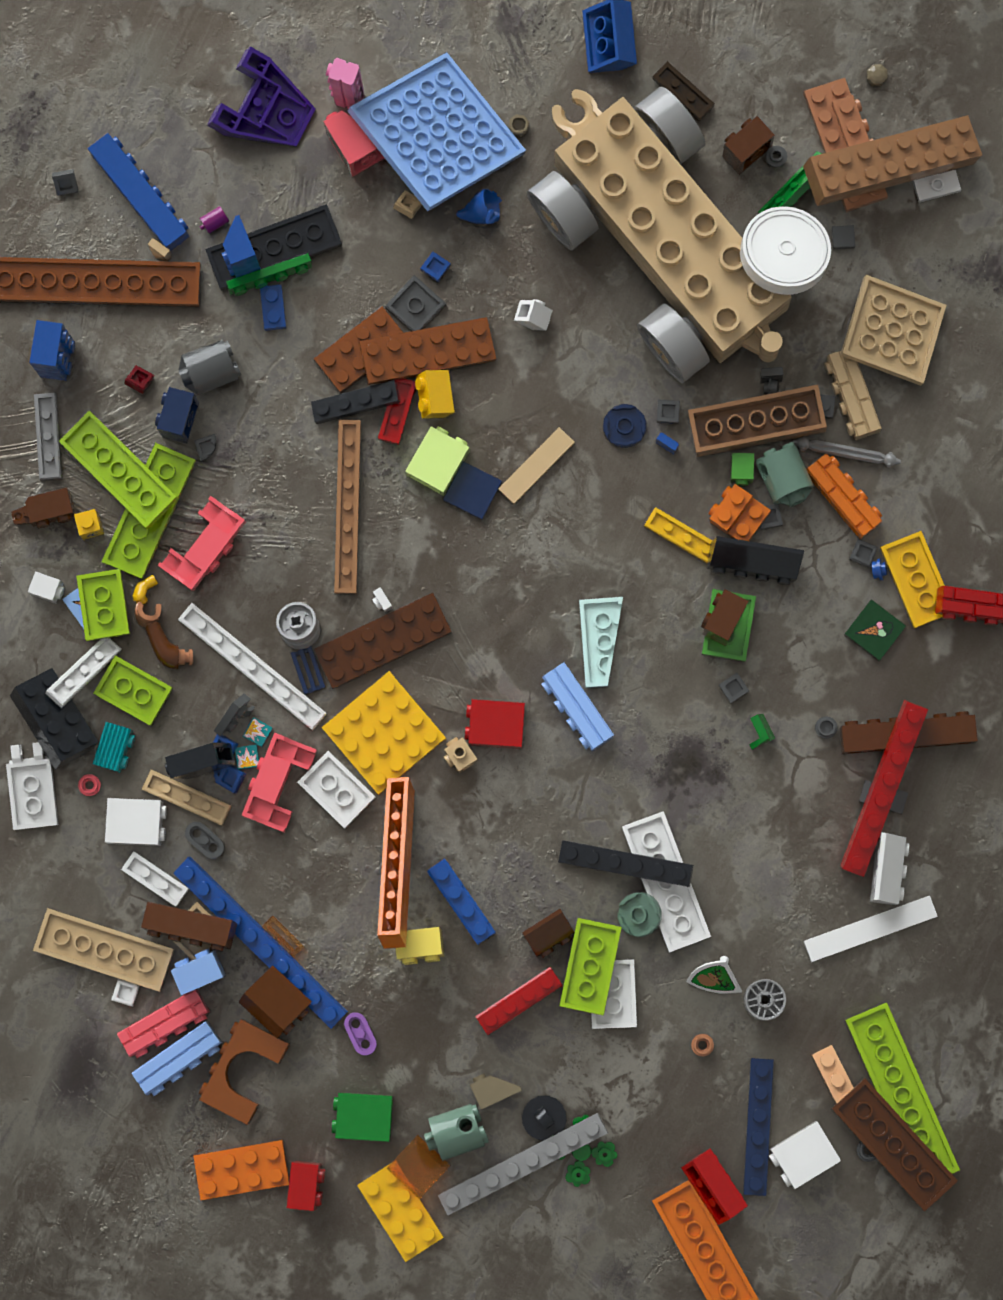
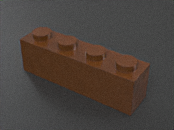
[141,902,237,952]

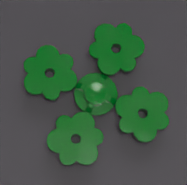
[552,1114,618,1187]

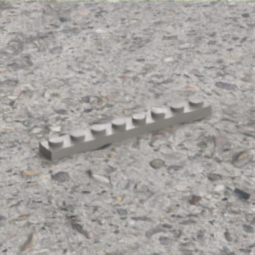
[438,1113,608,1215]

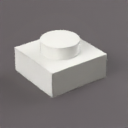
[372,587,393,613]

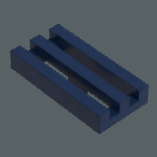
[290,646,326,695]

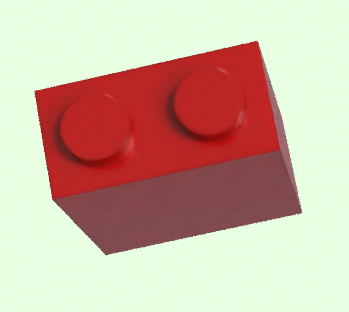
[465,699,525,749]

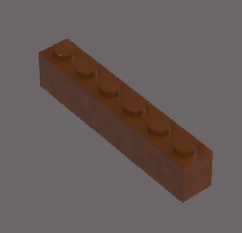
[840,711,978,754]

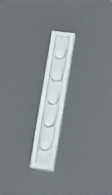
[803,896,938,962]

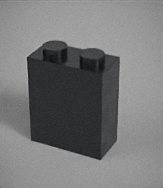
[165,743,236,779]

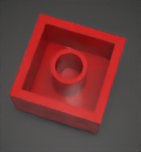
[286,1161,325,1211]

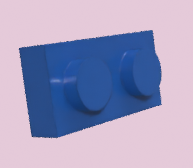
[260,284,286,331]

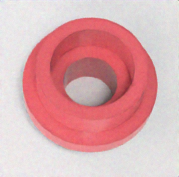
[78,774,101,796]

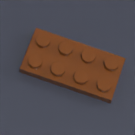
[314,306,403,394]

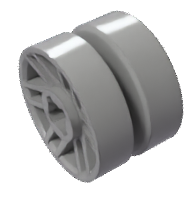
[276,602,321,649]
[744,979,786,1021]

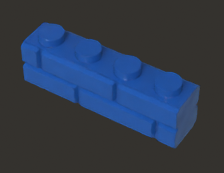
[427,859,496,945]

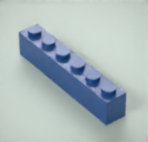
[88,133,189,251]

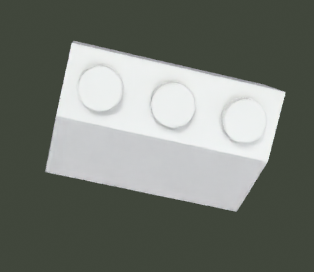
[870,832,909,905]

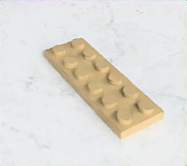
[33,908,175,992]

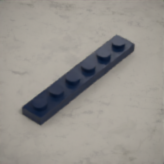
[743,1058,774,1196]

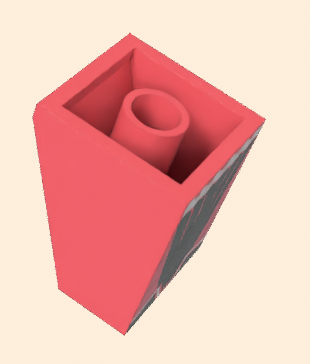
[323,111,385,177]

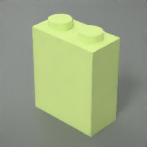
[405,426,470,496]

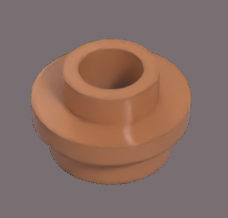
[691,1034,714,1057]

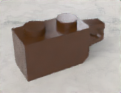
[11,487,75,529]

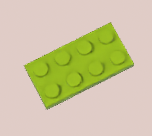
[560,918,622,1016]

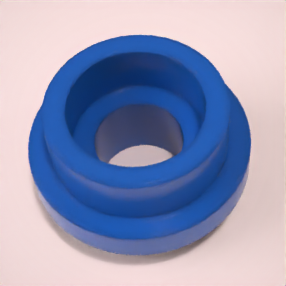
[872,558,887,581]

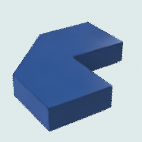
[213,734,246,793]

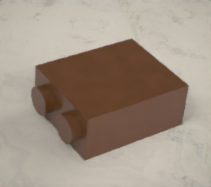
[239,965,312,1039]

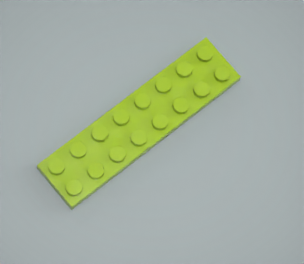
[845,1002,960,1174]

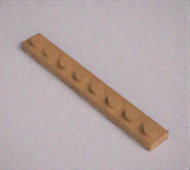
[334,420,361,594]

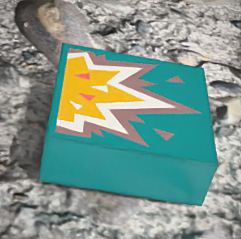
[243,717,273,748]
[235,744,259,770]

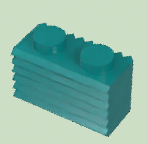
[93,722,135,773]

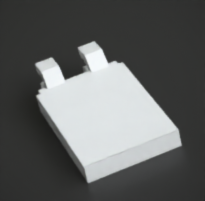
[6,742,59,830]

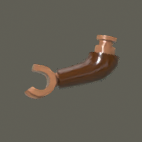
[134,602,193,669]

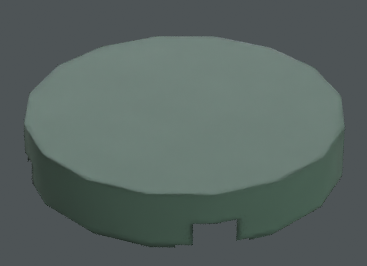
[618,892,662,937]

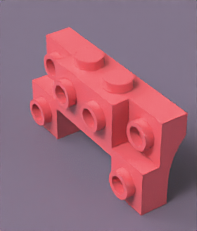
[158,496,246,591]
[242,733,317,833]

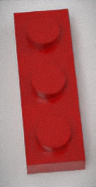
[378,378,416,445]

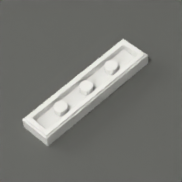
[45,638,122,708]

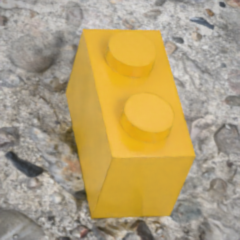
[415,370,455,419]

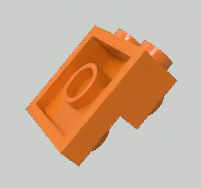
[709,484,771,541]

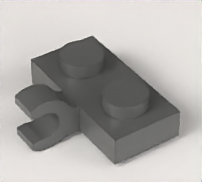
[214,693,255,736]

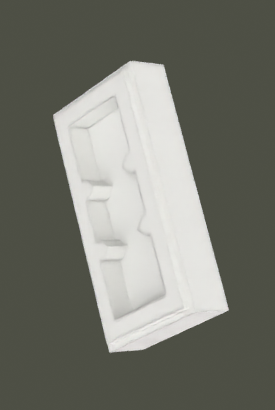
[913,170,961,203]

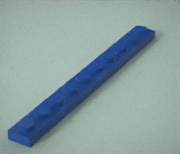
[173,857,348,1029]

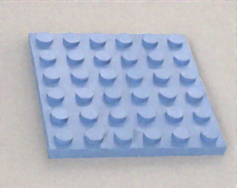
[348,52,526,211]

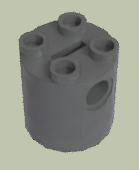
[178,339,241,395]

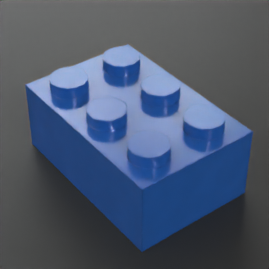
[29,320,75,381]

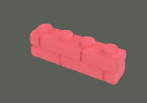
[117,989,210,1059]

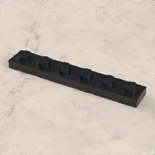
[558,840,694,887]

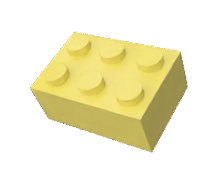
[396,927,445,965]

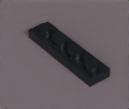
[311,380,400,424]

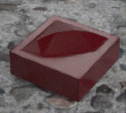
[124,365,155,394]

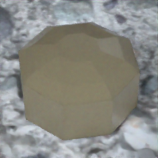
[867,64,888,86]
[508,114,529,137]

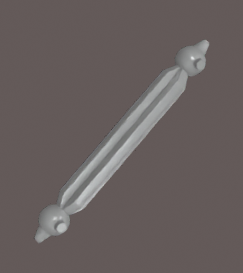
[793,436,901,468]

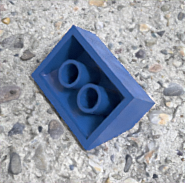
[582,0,637,73]
[222,215,261,278]

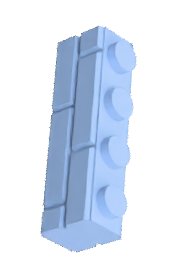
[541,662,614,751]
[132,1021,223,1096]

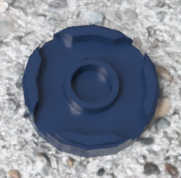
[603,404,647,448]

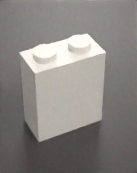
[105,798,167,846]
[769,1121,841,1189]

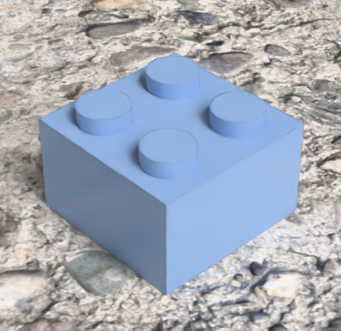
[171,948,226,995]

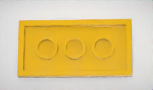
[880,531,945,629]
[357,1160,444,1262]

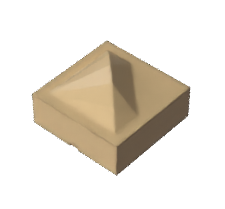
[393,190,422,219]
[148,239,172,261]

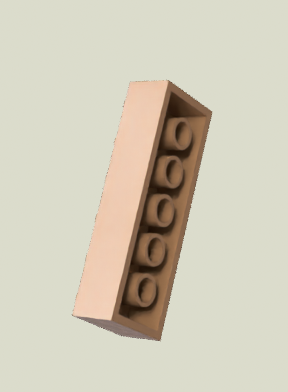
[688,385,827,457]

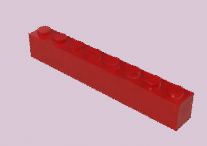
[840,700,928,877]

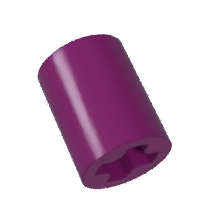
[199,206,229,234]

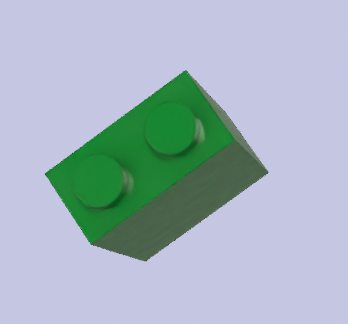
[332,1093,393,1142]

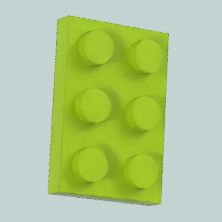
[76,569,130,641]
[93,655,173,726]

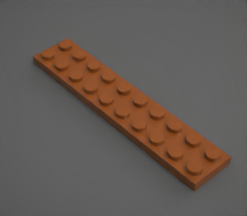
[0,257,201,307]

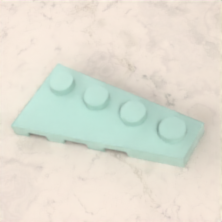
[579,597,623,688]

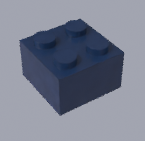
[155,387,199,444]

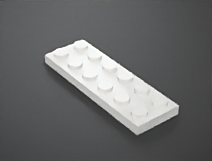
[622,811,711,952]

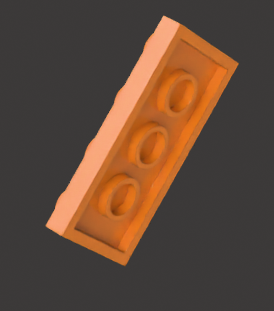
[193,1140,289,1200]

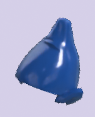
[456,189,502,224]

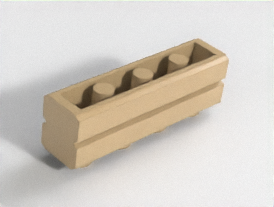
[824,350,882,440]

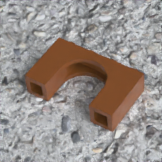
[199,1019,290,1125]

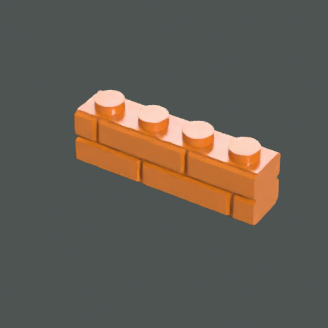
[807,453,882,540]

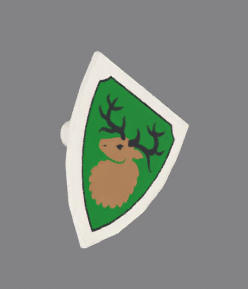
[686,956,742,994]

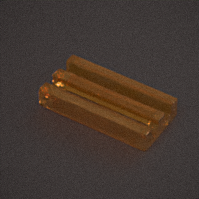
[262,915,305,958]

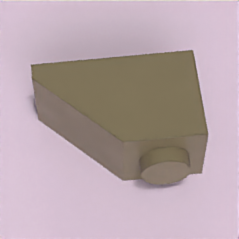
[470,1073,522,1110]

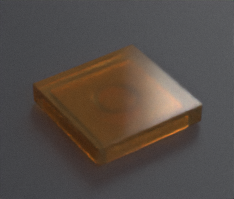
[387,1135,451,1199]

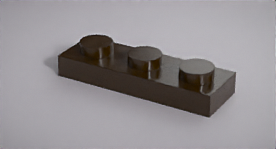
[652,61,715,121]

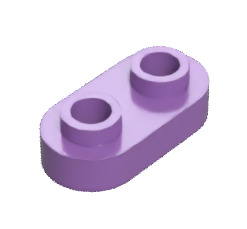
[344,1012,377,1055]

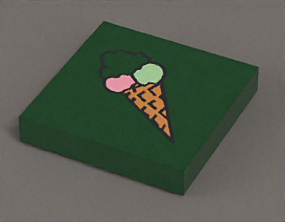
[844,599,906,661]

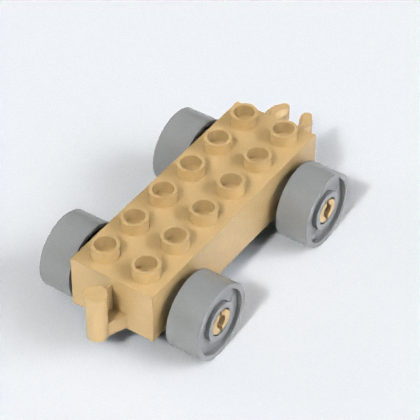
[527,87,795,383]

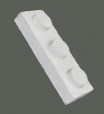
[121,851,189,907]

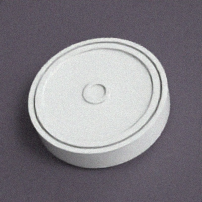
[740,207,831,295]

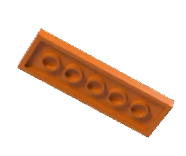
[652,1180,759,1300]

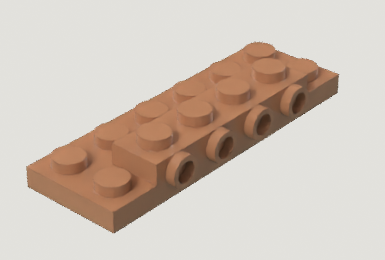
[803,78,888,212]

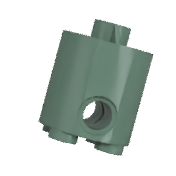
[756,442,814,507]
[424,1104,489,1161]

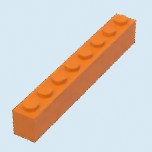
[377,777,415,949]

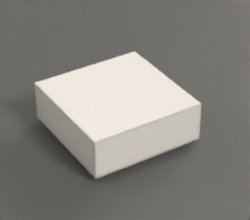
[112,979,140,1007]

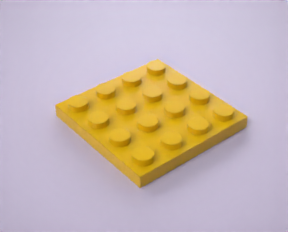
[321,671,446,795]

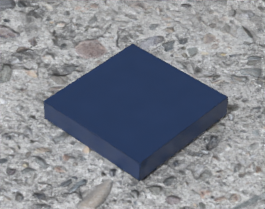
[443,461,502,520]

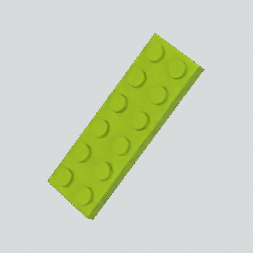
[59,410,179,530]
[102,443,196,580]

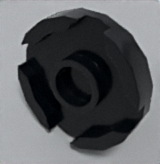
[522,1095,567,1141]

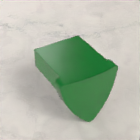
[749,714,775,750]

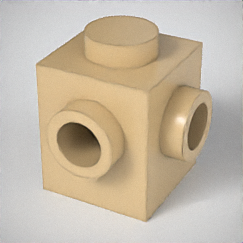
[443,737,478,774]

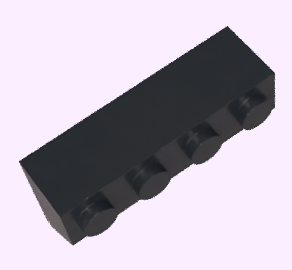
[707,536,804,585]

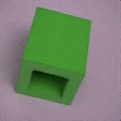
[730,453,754,487]

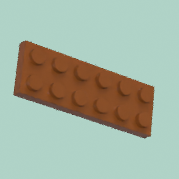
[359,317,496,385]

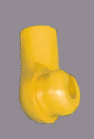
[132,575,158,605]

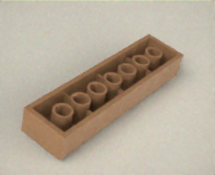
[803,115,982,206]

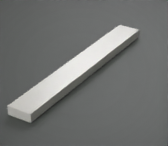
[178,603,327,731]

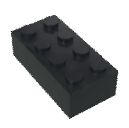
[10,668,98,770]

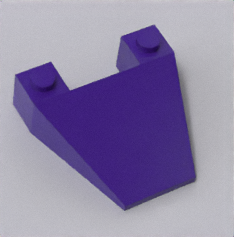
[207,47,316,147]

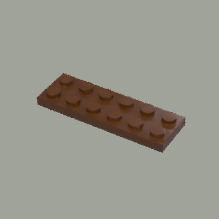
[314,593,452,689]
[831,1078,958,1212]

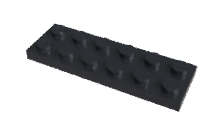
[205,204,342,291]

